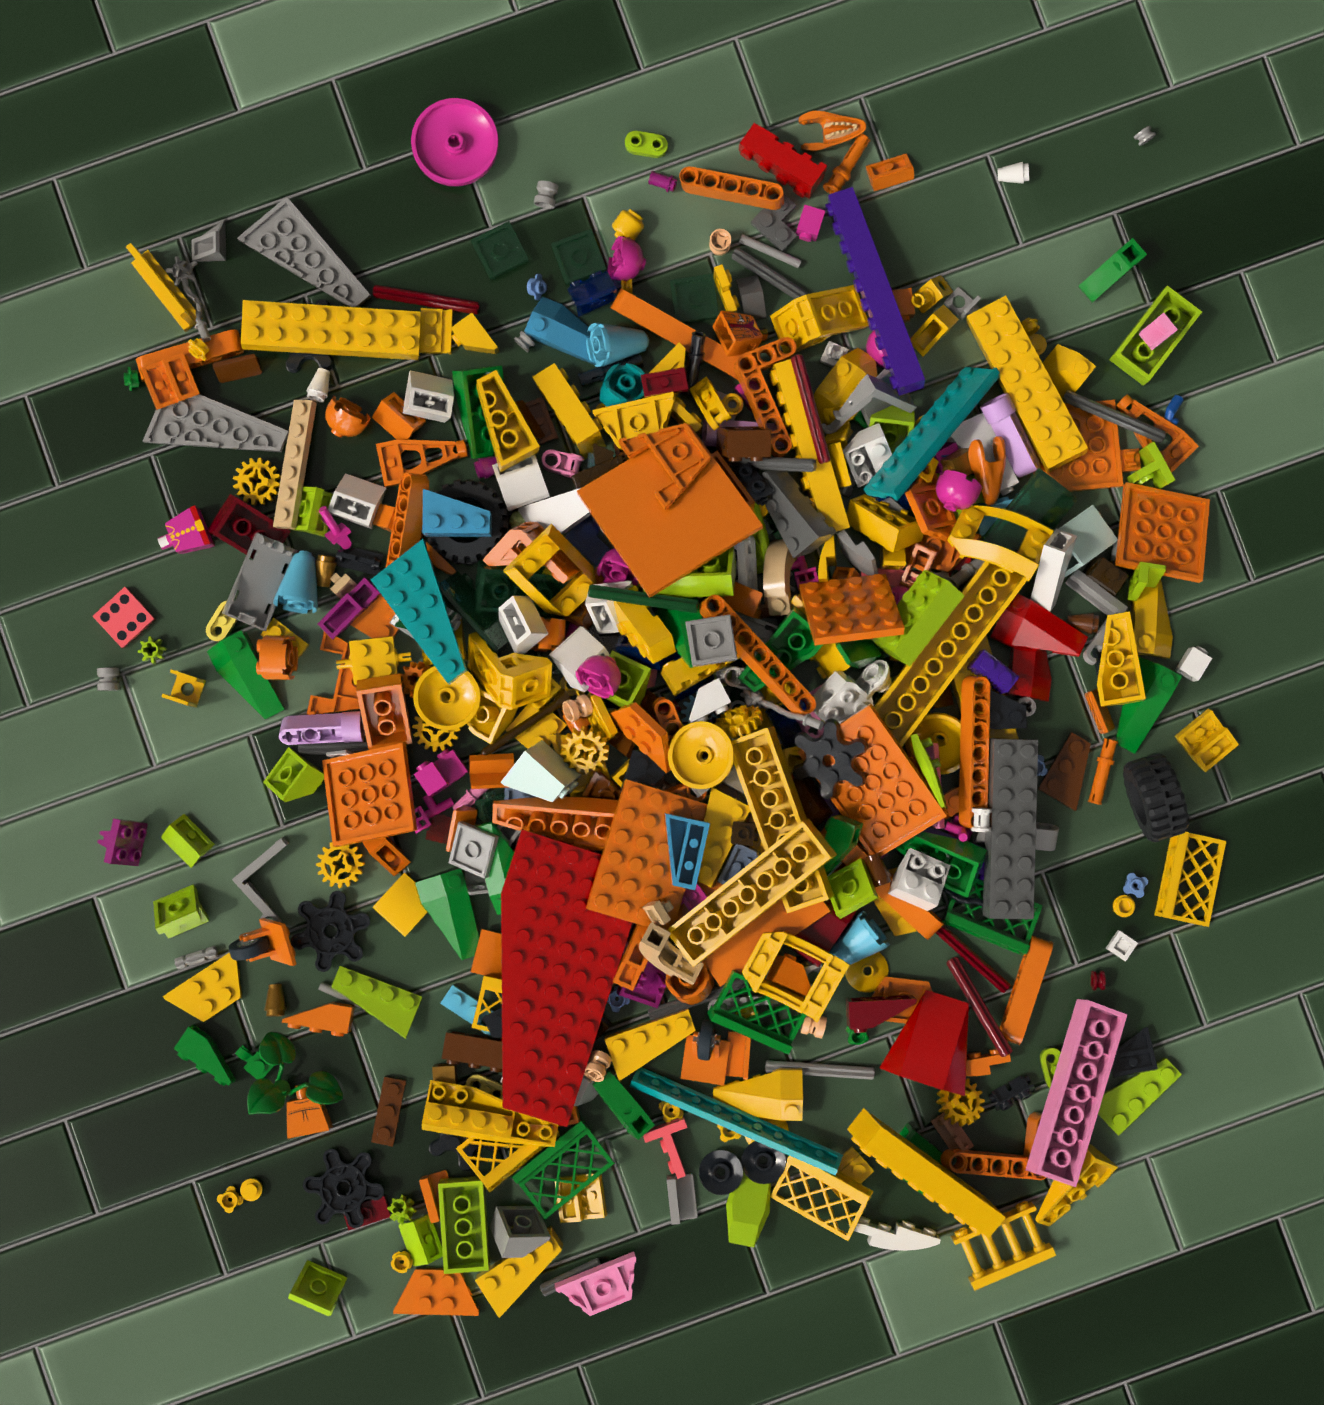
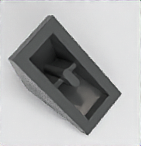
[736,275,766,320]

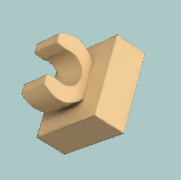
[330,573,358,599]
[643,900,674,926]

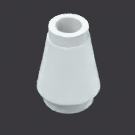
[998,162,1029,184]
[306,368,330,402]

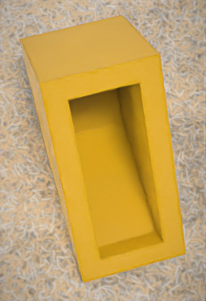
[910,304,959,357]
[451,313,499,354]
[879,545,906,570]

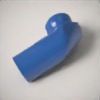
[1164,395,1183,426]

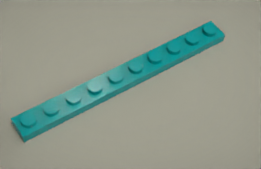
[630,1067,843,1175]

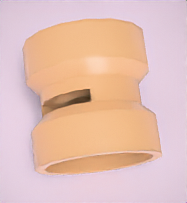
[709,229,731,256]
[562,694,593,722]
[800,1015,827,1039]
[584,1050,612,1082]

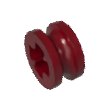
[1091,970,1106,990]

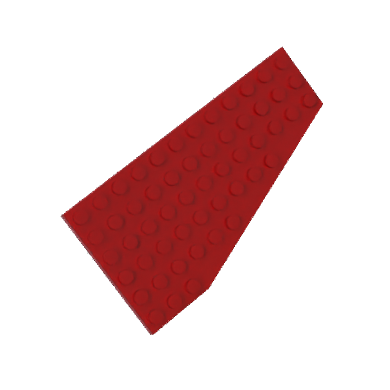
[501,829,632,1127]

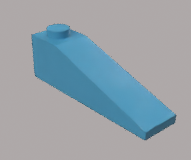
[524,296,596,365]

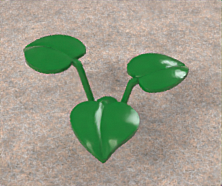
[247,1032,343,1115]

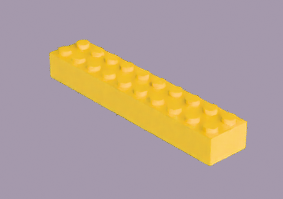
[874,561,1027,747]

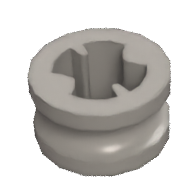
[1134,125,1156,146]
[514,331,535,353]

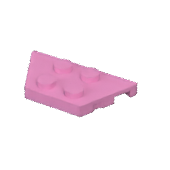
[554,1251,636,1316]

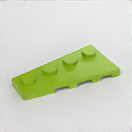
[331,966,422,1039]
[1098,1057,1182,1136]

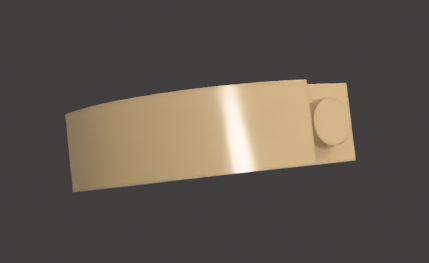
[763,539,797,615]
[639,923,704,985]

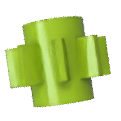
[138,636,167,664]
[387,1195,417,1225]

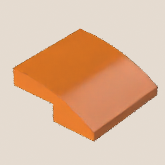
[140,352,200,410]
[471,929,502,979]

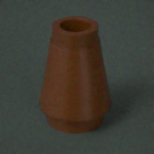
[1067,613,1099,634]
[866,853,892,888]

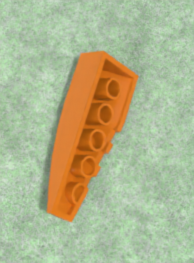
[492,797,619,851]

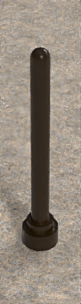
[481,689,571,755]

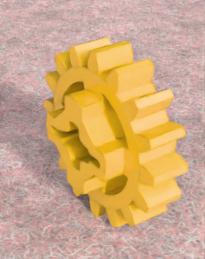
[233,458,281,506]
[714,705,764,739]
[412,717,461,752]
[561,726,609,774]
[316,842,365,888]
[936,1078,985,1127]

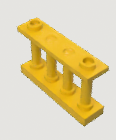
[950,1201,1056,1291]

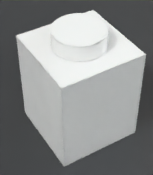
[1175,646,1212,682]

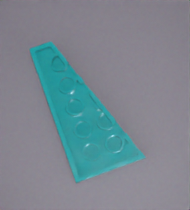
[371,539,467,684]

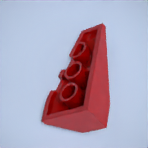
[990,593,1088,657]
[1005,646,1052,702]

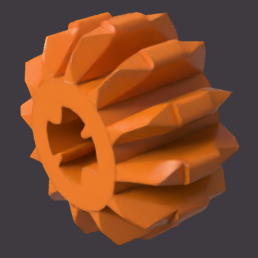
[401,661,431,698]

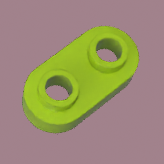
[625,131,668,158]
[1040,1047,1061,1088]

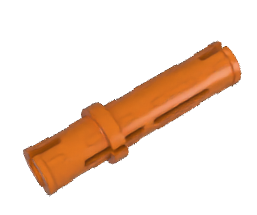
[1088,738,1118,805]

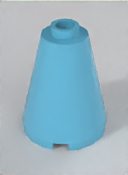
[586,323,649,367]
[273,551,318,614]
[829,911,890,965]

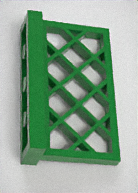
[941,879,1043,956]
[707,970,806,1055]
[512,1120,615,1219]

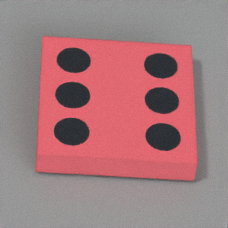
[93,587,156,649]

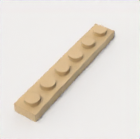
[273,400,317,529]

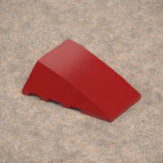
[879,990,969,1096]

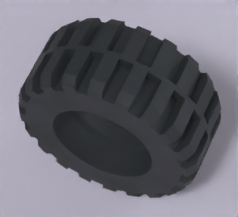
[428,479,509,566]
[1123,753,1189,842]

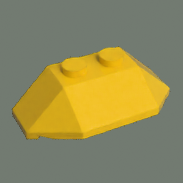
[814,348,878,425]

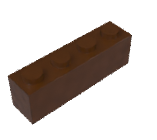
[442,1030,502,1072]

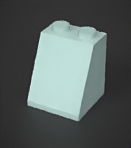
[1052,505,1118,578]
[500,740,581,802]

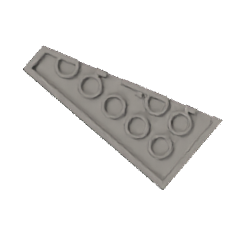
[237,197,371,308]
[143,394,289,452]

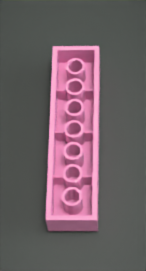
[1025,999,1127,1187]

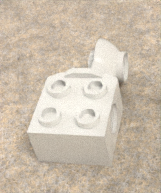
[813,660,892,724]

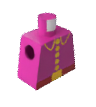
[158,505,215,554]

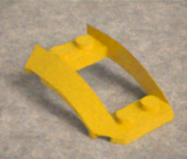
[947,505,1054,581]
[503,523,596,617]
[742,932,850,1023]

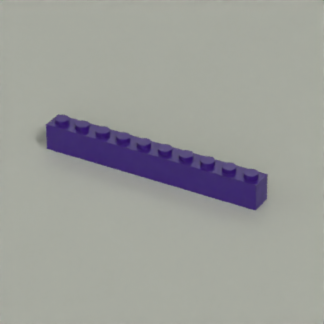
[825,187,925,396]

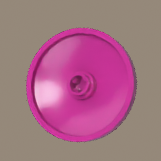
[411,98,499,186]

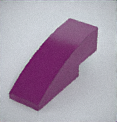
[318,577,381,640]

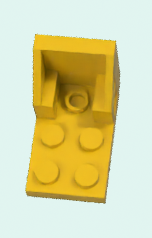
[770,285,869,354]
[649,343,702,436]
[468,632,552,710]

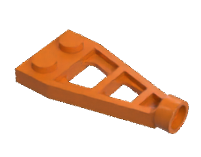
[1116,394,1199,473]
[376,439,468,488]

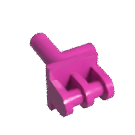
[319,506,351,549]
[791,556,819,591]
[415,795,454,834]
[944,814,974,842]

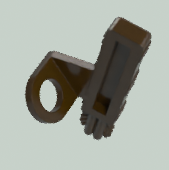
[571,443,629,489]

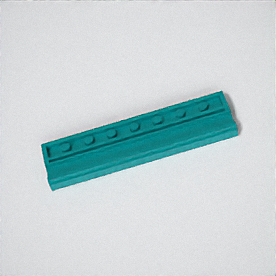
[864,367,1000,501]

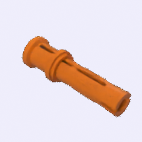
[823,134,870,194]

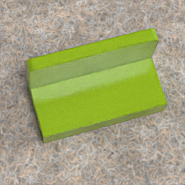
[1128,562,1166,601]
[161,814,215,868]
[399,1214,443,1266]

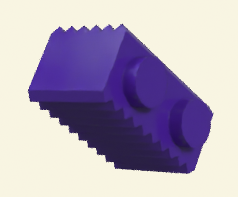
[967,649,1019,694]

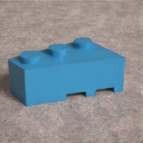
[422,489,492,537]
[665,813,710,890]

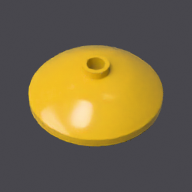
[413,666,480,730]
[905,713,961,775]
[668,721,734,789]

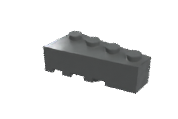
[761,470,837,558]

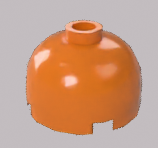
[325,396,371,438]

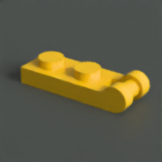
[689,376,732,431]

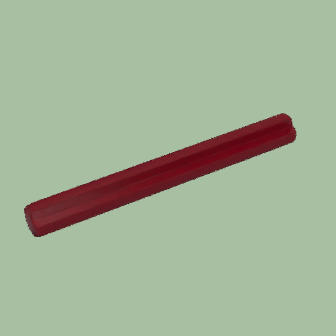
[373,285,480,315]
[791,355,831,464]
[936,925,1011,993]
[946,957,1012,1057]

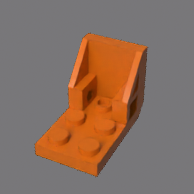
[483,522,581,584]

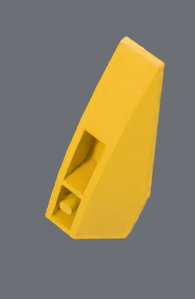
[422,1080,558,1147]

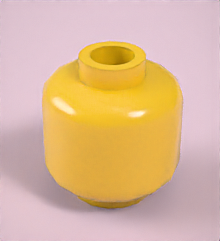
[612,209,644,240]

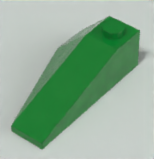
[452,365,504,459]
[654,597,702,668]
[738,606,823,692]
[207,630,285,720]
[836,639,886,671]
[1115,656,1182,754]
[476,822,514,915]
[895,831,987,898]
[415,868,479,960]

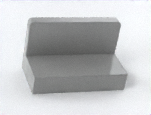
[666,1173,697,1225]

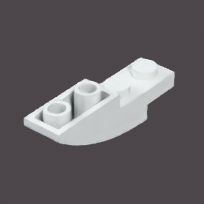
[849,1216,941,1251]

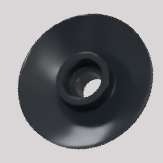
[741,1141,786,1184]
[699,1150,743,1195]

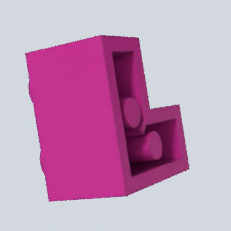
[414,749,469,796]

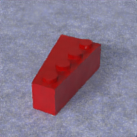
[739,123,827,199]

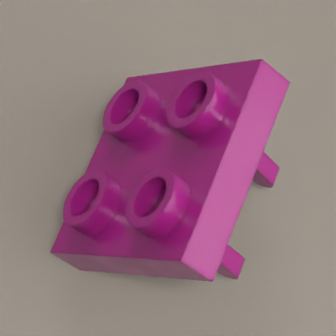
[97,818,148,866]
[616,961,666,1008]

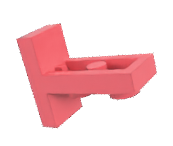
[643,1116,687,1179]

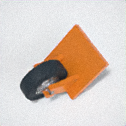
[228,918,297,966]
[680,1020,730,1086]

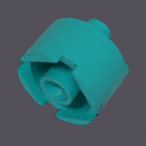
[600,363,645,407]

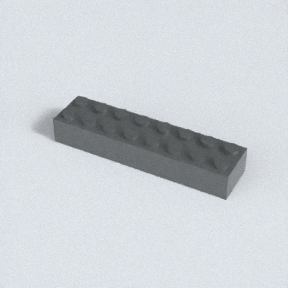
[983,738,1038,919]

